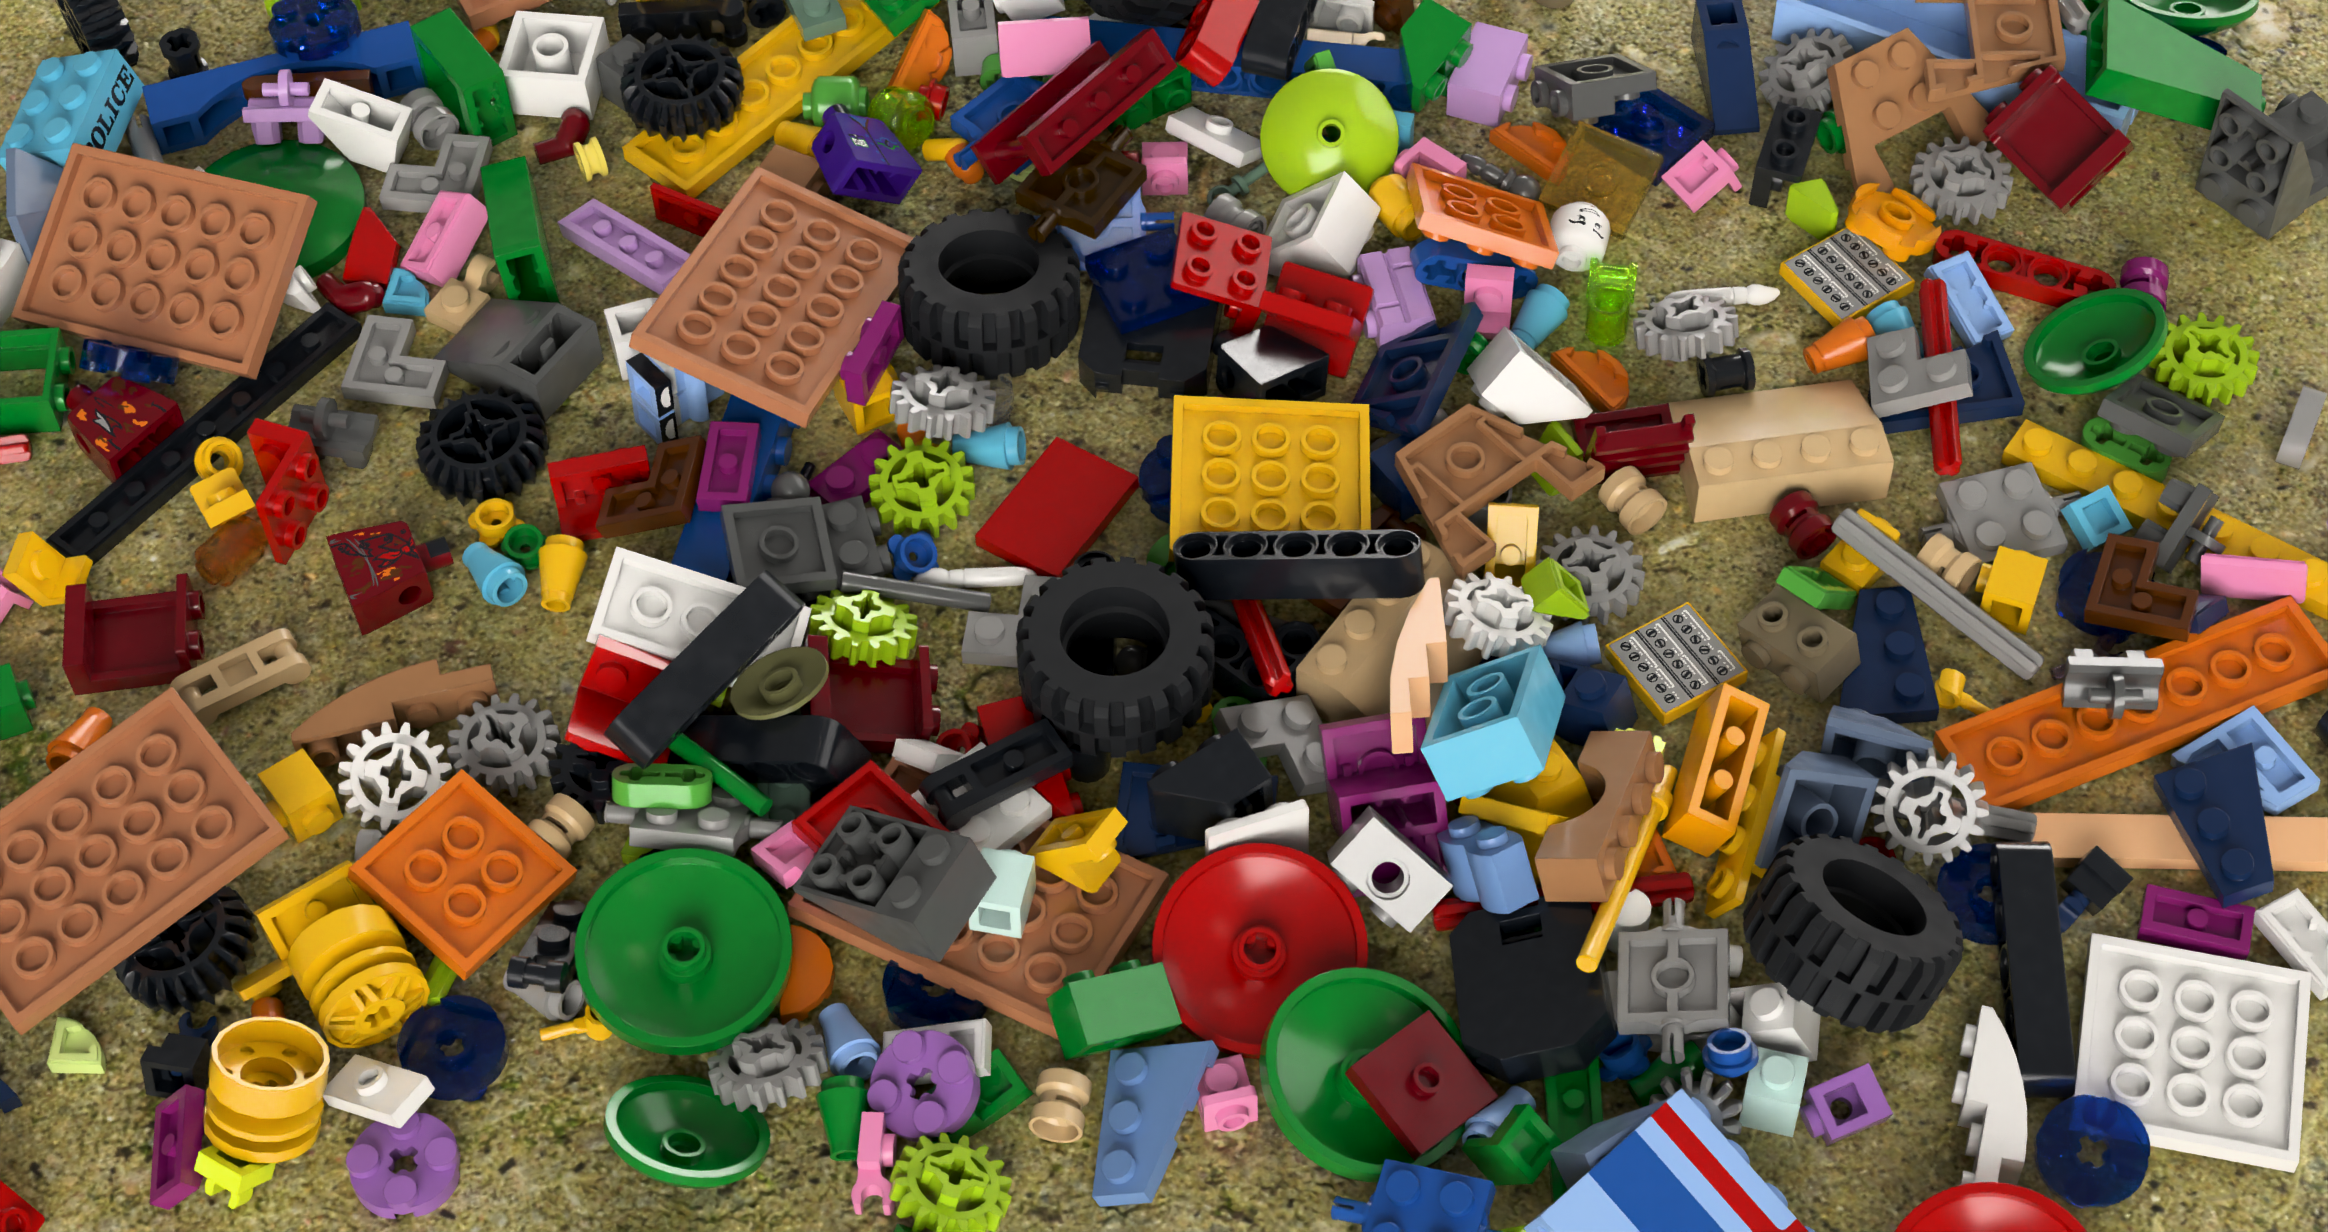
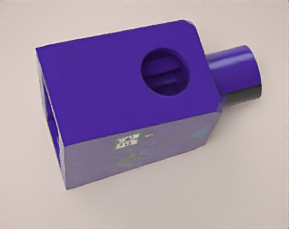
[812,104,923,204]

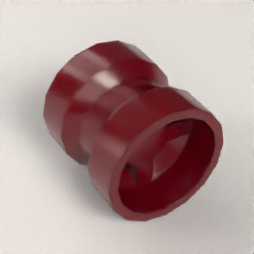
[1769,490,1837,560]

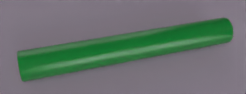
[668,733,773,817]

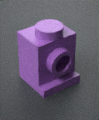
[1799,1063,1893,1146]

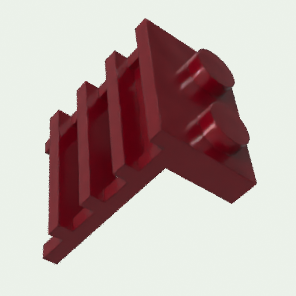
[1570,403,1696,485]

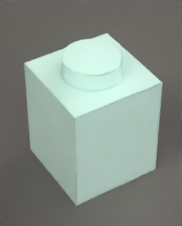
[969,847,1036,939]
[1739,1047,1809,1137]

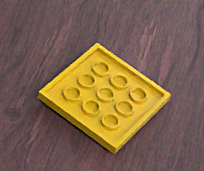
[1168,395,1371,562]

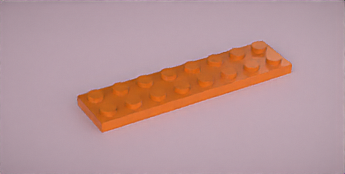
[1933,595,2328,810]

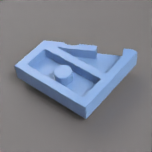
[2170,705,2320,816]

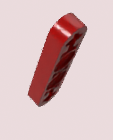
[1932,229,2117,308]

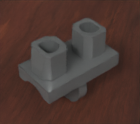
[288,397,380,469]
[2133,478,2226,574]
[2061,649,2164,719]

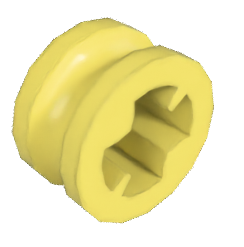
[573,136,609,182]

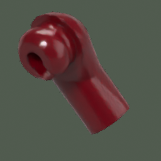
[533,107,590,165]
[316,272,385,315]

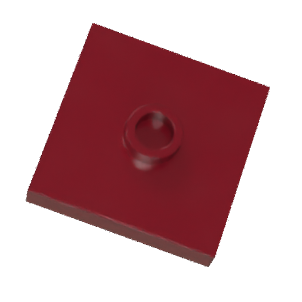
[1345,1010,1498,1161]

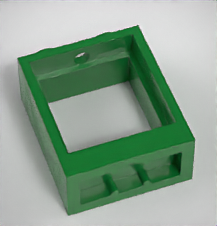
[410,7,518,147]
[0,327,76,435]

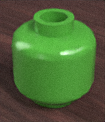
[802,76,870,127]

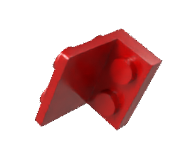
[1170,212,1272,336]
[247,418,329,565]
[564,635,672,764]

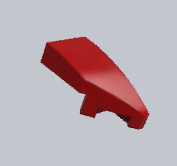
[342,207,401,290]

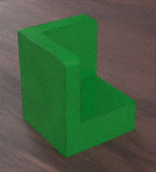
[1461,1104,1563,1186]

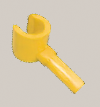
[1934,668,1992,715]
[539,1004,613,1041]

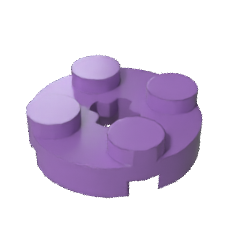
[867,1030,981,1142]
[346,1111,461,1219]

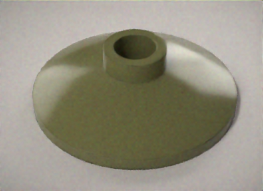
[730,646,829,720]

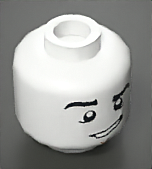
[1550,201,1611,272]

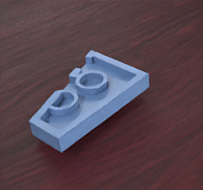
[1092,1040,1220,1207]

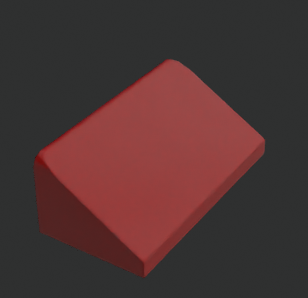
[650,182,724,237]

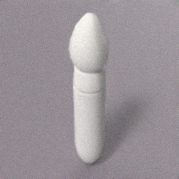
[1664,284,1780,306]
[913,566,1037,588]

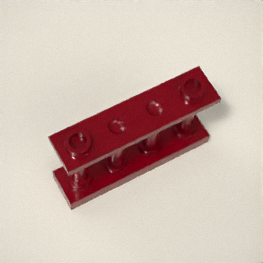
[970,28,1178,185]

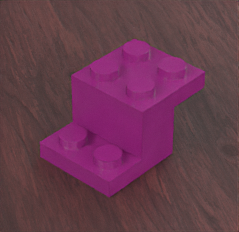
[1318,713,1448,898]

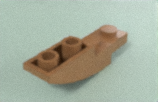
[291,659,500,768]

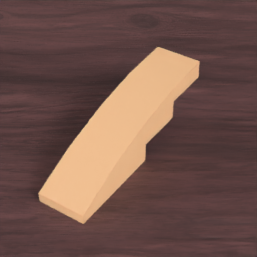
[1390,577,1448,754]

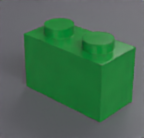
[1046,959,1182,1061]

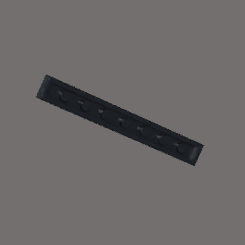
[46,302,362,566]

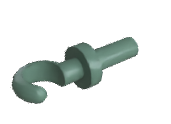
[1207,162,1268,205]

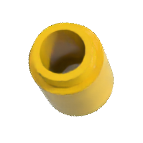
[1368,174,1424,241]

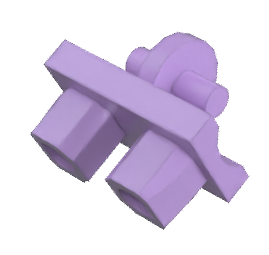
[242,69,326,145]

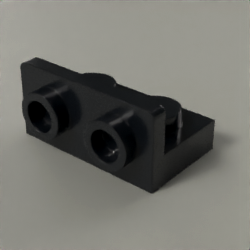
[1749,102,1822,209]

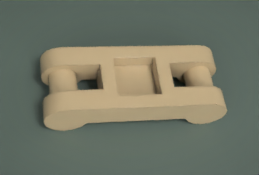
[170,628,311,728]

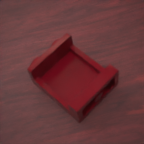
[1982,64,2134,215]
[62,573,205,696]
[801,634,941,754]

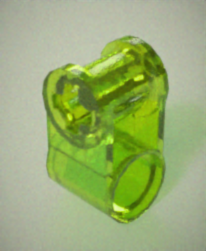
[1585,257,1638,347]

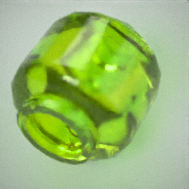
[867,86,935,150]

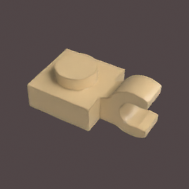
[1307,28,1386,46]
[423,253,501,334]

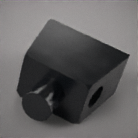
[1212,326,1329,402]

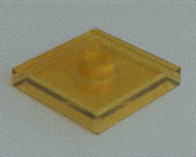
[1538,120,1664,240]

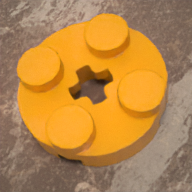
[1844,183,1942,262]

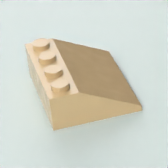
[1662,380,1894,523]
[1296,539,1482,731]

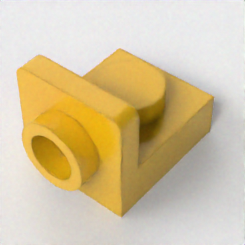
[190,467,256,531]
[1820,508,1900,598]
[2,531,93,607]

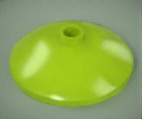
[1260,68,1399,196]

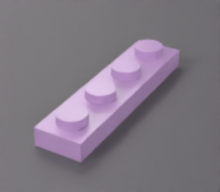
[557,198,691,295]

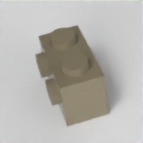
[1737,585,1861,704]

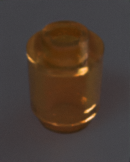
[195,515,269,587]

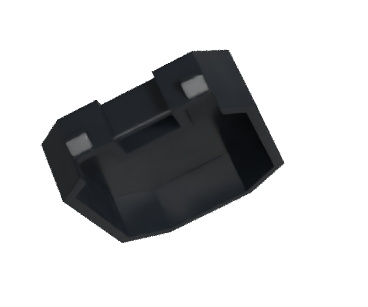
[1078,252,1223,399]
[1449,896,1617,1085]

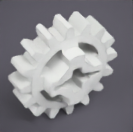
[1442,572,1553,660]
[338,722,452,835]

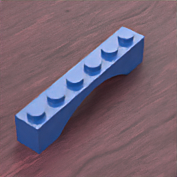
[142,21,426,155]

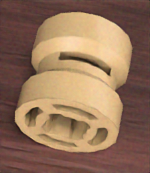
[1598,466,1667,535]
[1916,533,1983,595]
[527,793,595,860]
[1028,1067,1092,1143]

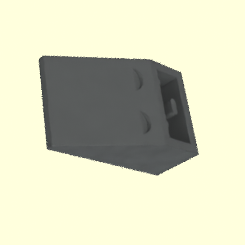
[2195,88,2314,240]
[433,298,604,422]
[793,805,997,962]

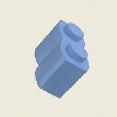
[1437,815,1540,914]

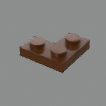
[595,435,707,539]
[2084,533,2200,642]

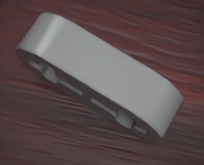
[2275,386,2328,470]

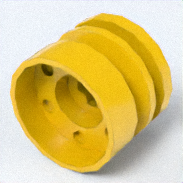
[287,904,430,1048]
[203,1017,330,1163]

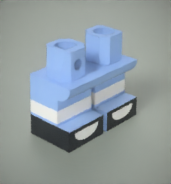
[626,353,724,444]

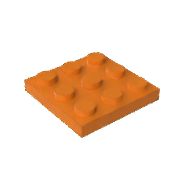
[1406,162,1559,270]
[348,769,578,981]

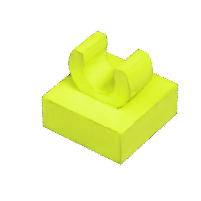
[194,1145,276,1209]

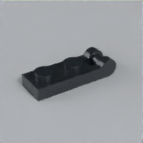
[618,0,748,48]
[919,717,1073,831]
[507,900,587,994]

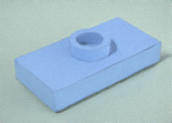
[1923,251,2015,349]

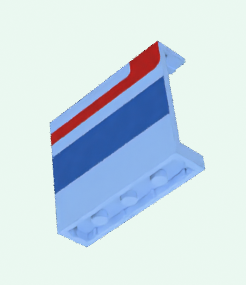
[1524,1088,1815,1232]

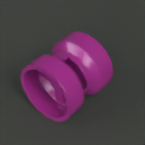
[2120,256,2169,311]

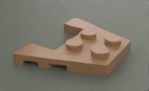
[1915,0,2066,102]
[1826,27,1989,200]
[1394,403,1605,580]

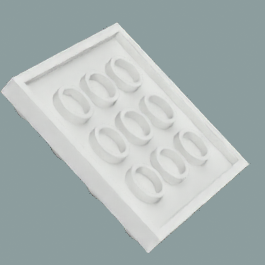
[2068,933,2312,1173]

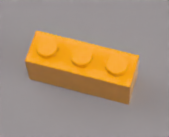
[1661,683,1770,858]

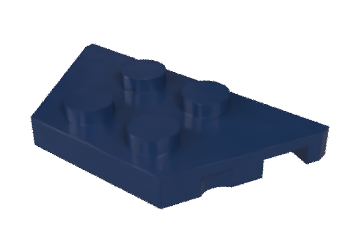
[1351,302,1483,439]

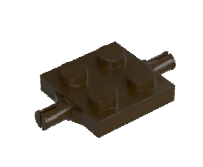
[1015,124,1147,243]

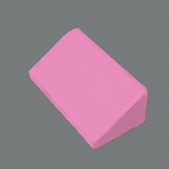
[998,16,1091,78]
[399,190,488,287]
[2201,553,2308,604]

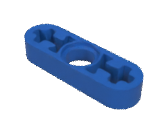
[1410,238,1538,299]

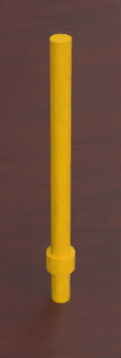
[1576,764,1678,973]

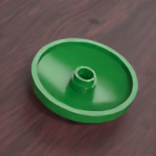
[204,140,368,278]
[574,848,793,1055]
[1259,967,1473,1183]

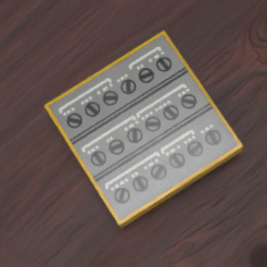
[1779,227,1915,327]
[1604,602,1748,726]

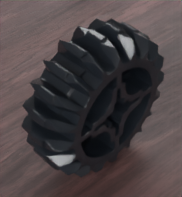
[55,0,139,67]
[620,32,745,143]
[416,386,549,507]
[114,886,259,1016]

